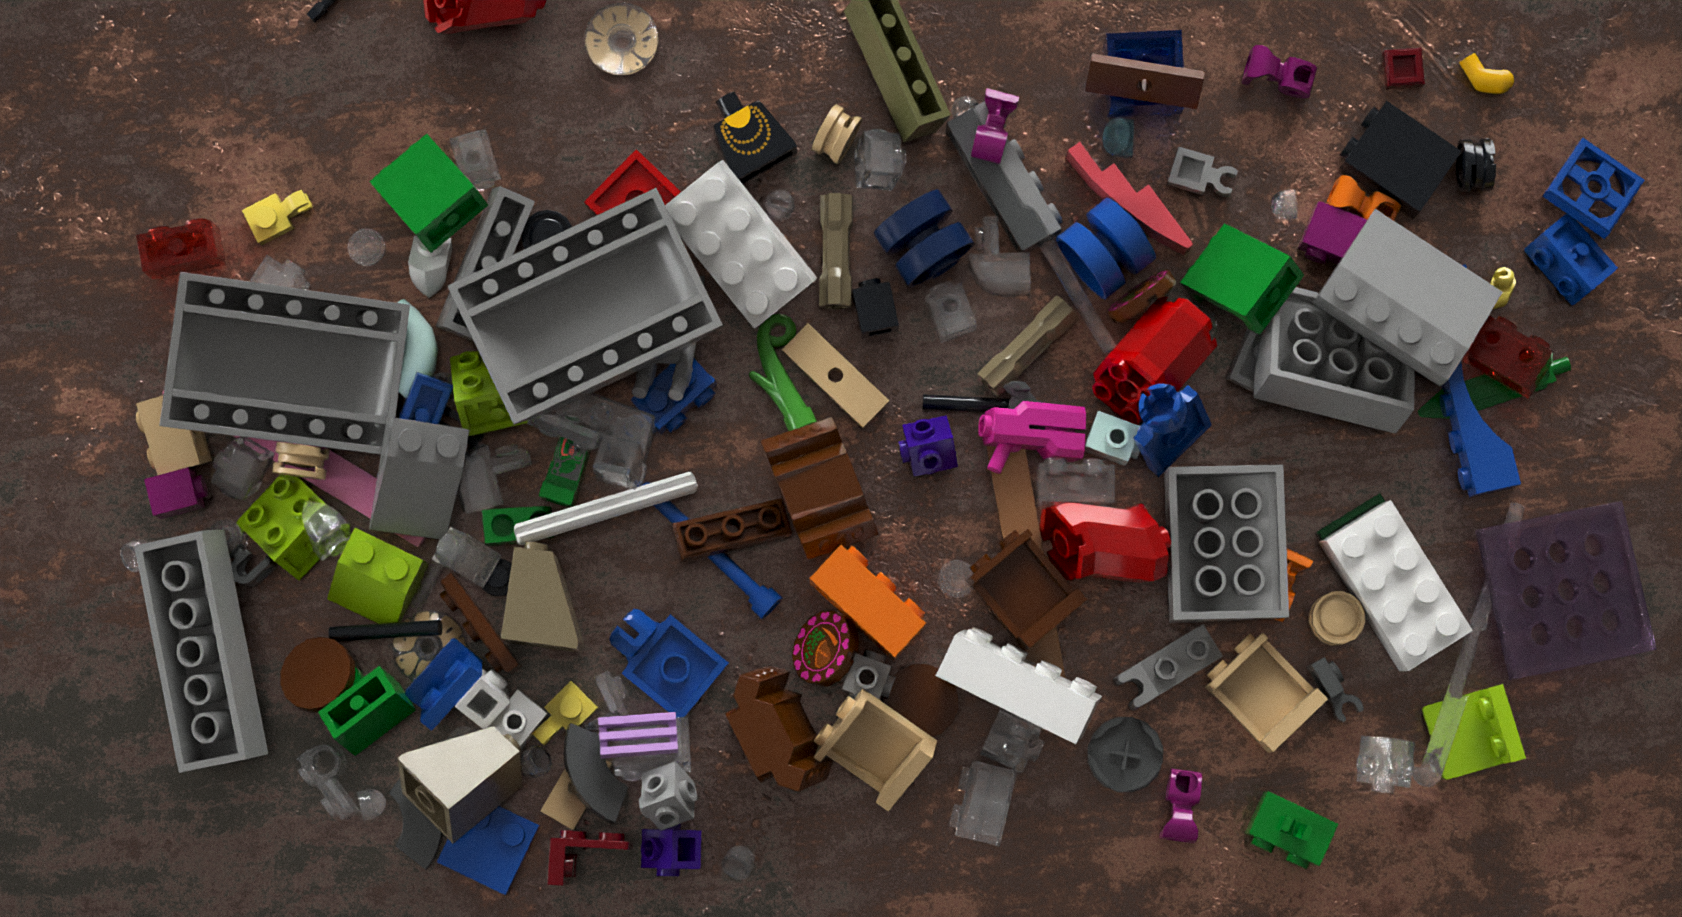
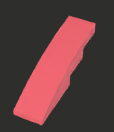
[1065,142,1193,256]

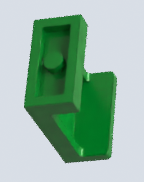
[369,134,488,253]
[1180,223,1304,335]

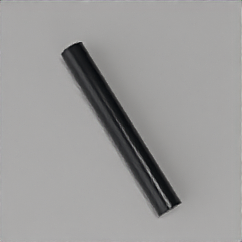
[922,394,1010,412]
[328,620,443,642]

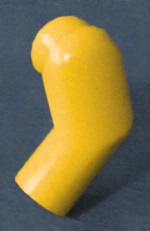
[1459,53,1514,94]

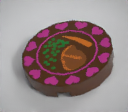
[1107,269,1176,323]
[792,611,859,687]

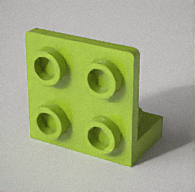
[450,351,539,436]
[237,474,351,581]
[1422,684,1526,780]

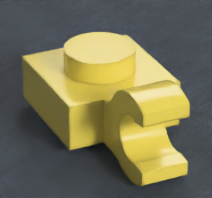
[242,190,313,246]
[532,681,599,746]

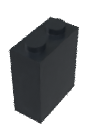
[1339,101,1462,219]

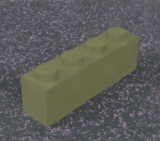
[844,0,951,143]

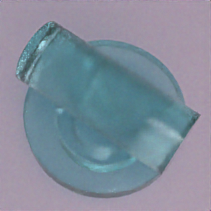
[1102,117,1134,158]

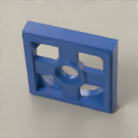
[1542,138,1645,239]

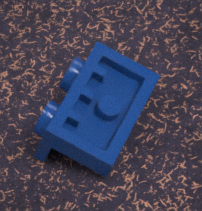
[1524,213,1618,305]
[630,358,717,435]
[405,638,483,731]

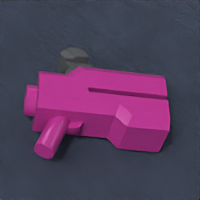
[978,381,1086,474]

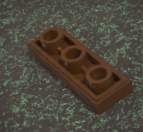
[1085,53,1205,109]
[671,498,792,563]
[439,573,523,674]

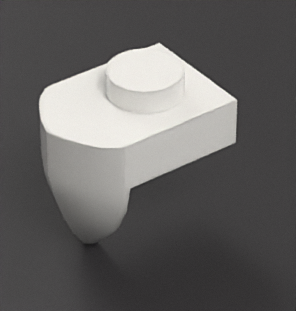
[408,236,452,298]

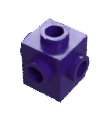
[898,415,958,477]
[641,823,702,876]

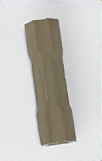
[819,193,853,310]
[977,295,1079,398]

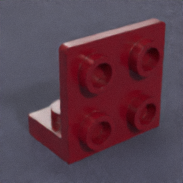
[547,830,633,886]

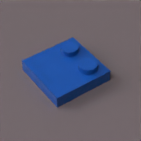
[437,806,541,895]

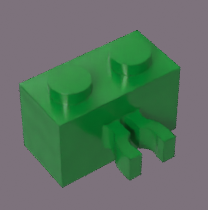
[318,666,416,756]
[1245,791,1339,870]

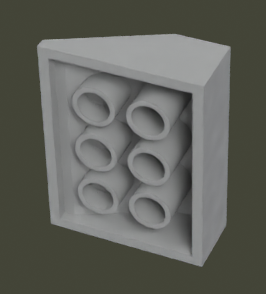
[1312,209,1502,387]
[1254,287,1415,434]
[1164,465,1289,623]

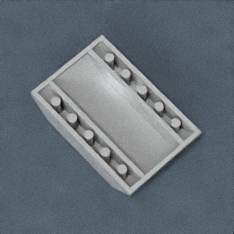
[448,188,723,425]
[159,272,410,454]

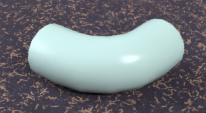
[397,299,438,398]

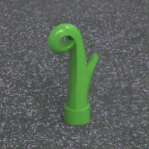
[749,313,817,431]

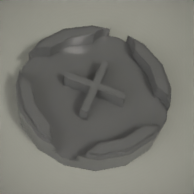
[1087,717,1163,792]

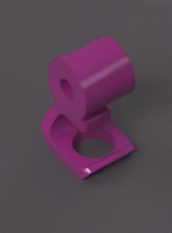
[1241,45,1317,99]
[971,88,1019,164]
[1159,768,1202,843]

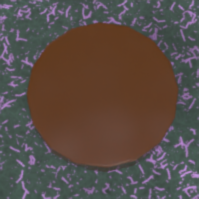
[280,637,355,713]
[883,664,958,737]

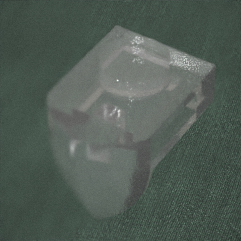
[302,501,351,561]
[584,671,630,730]

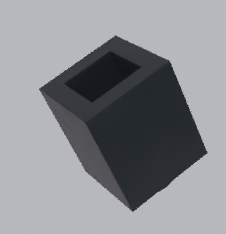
[852,278,899,339]

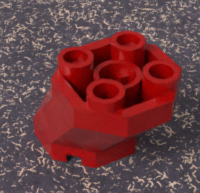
[423,0,546,34]
[1092,297,1218,425]
[1040,502,1171,583]

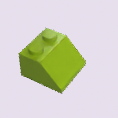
[327,528,429,624]

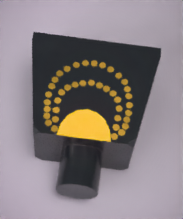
[713,92,797,184]

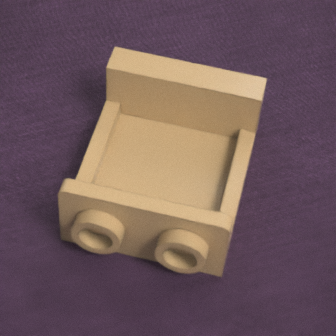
[1205,633,1328,753]
[814,688,937,811]

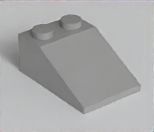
[369,416,469,540]

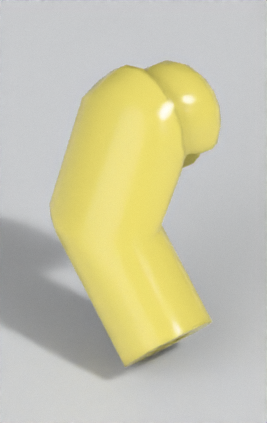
[1490,267,1516,310]

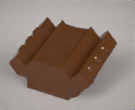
[761,417,879,560]
[725,665,833,792]

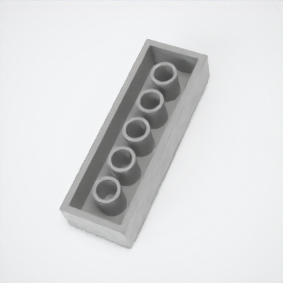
[134,529,268,773]

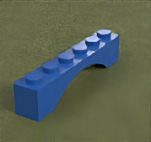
[1439,264,1521,498]

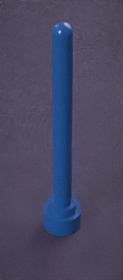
[641,482,783,620]

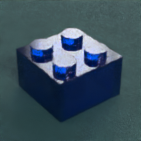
[1103,30,1184,117]

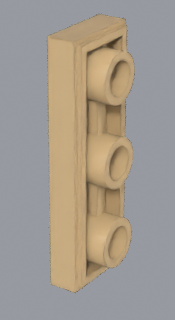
[782,323,889,429]

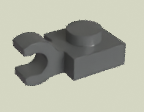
[1306,657,1364,723]

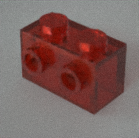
[136,218,226,280]
[1463,316,1553,399]

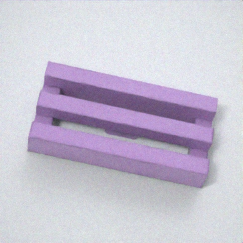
[598,712,678,759]

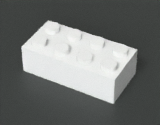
[665,160,817,329]
[1318,500,1473,672]
[936,627,1102,744]

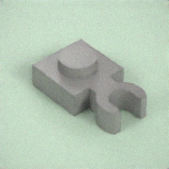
[1167,147,1238,197]

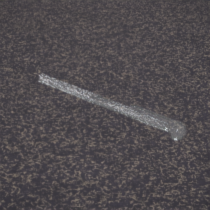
[1412,502,1525,787]

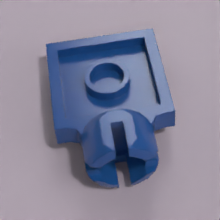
[1133,383,1212,477]
[609,609,729,722]

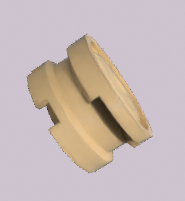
[811,104,862,164]
[272,442,330,480]
[1308,591,1365,646]

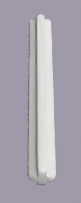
[514,472,697,545]

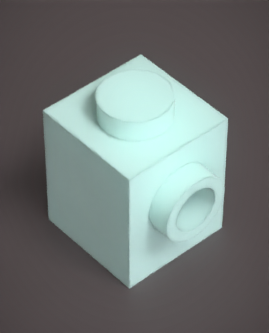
[1085,411,1140,466]

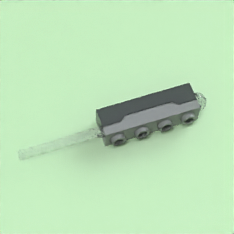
[945,96,1117,354]

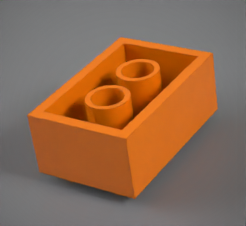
[809,545,926,661]

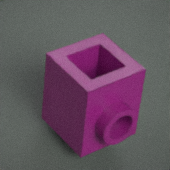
[144,467,208,519]

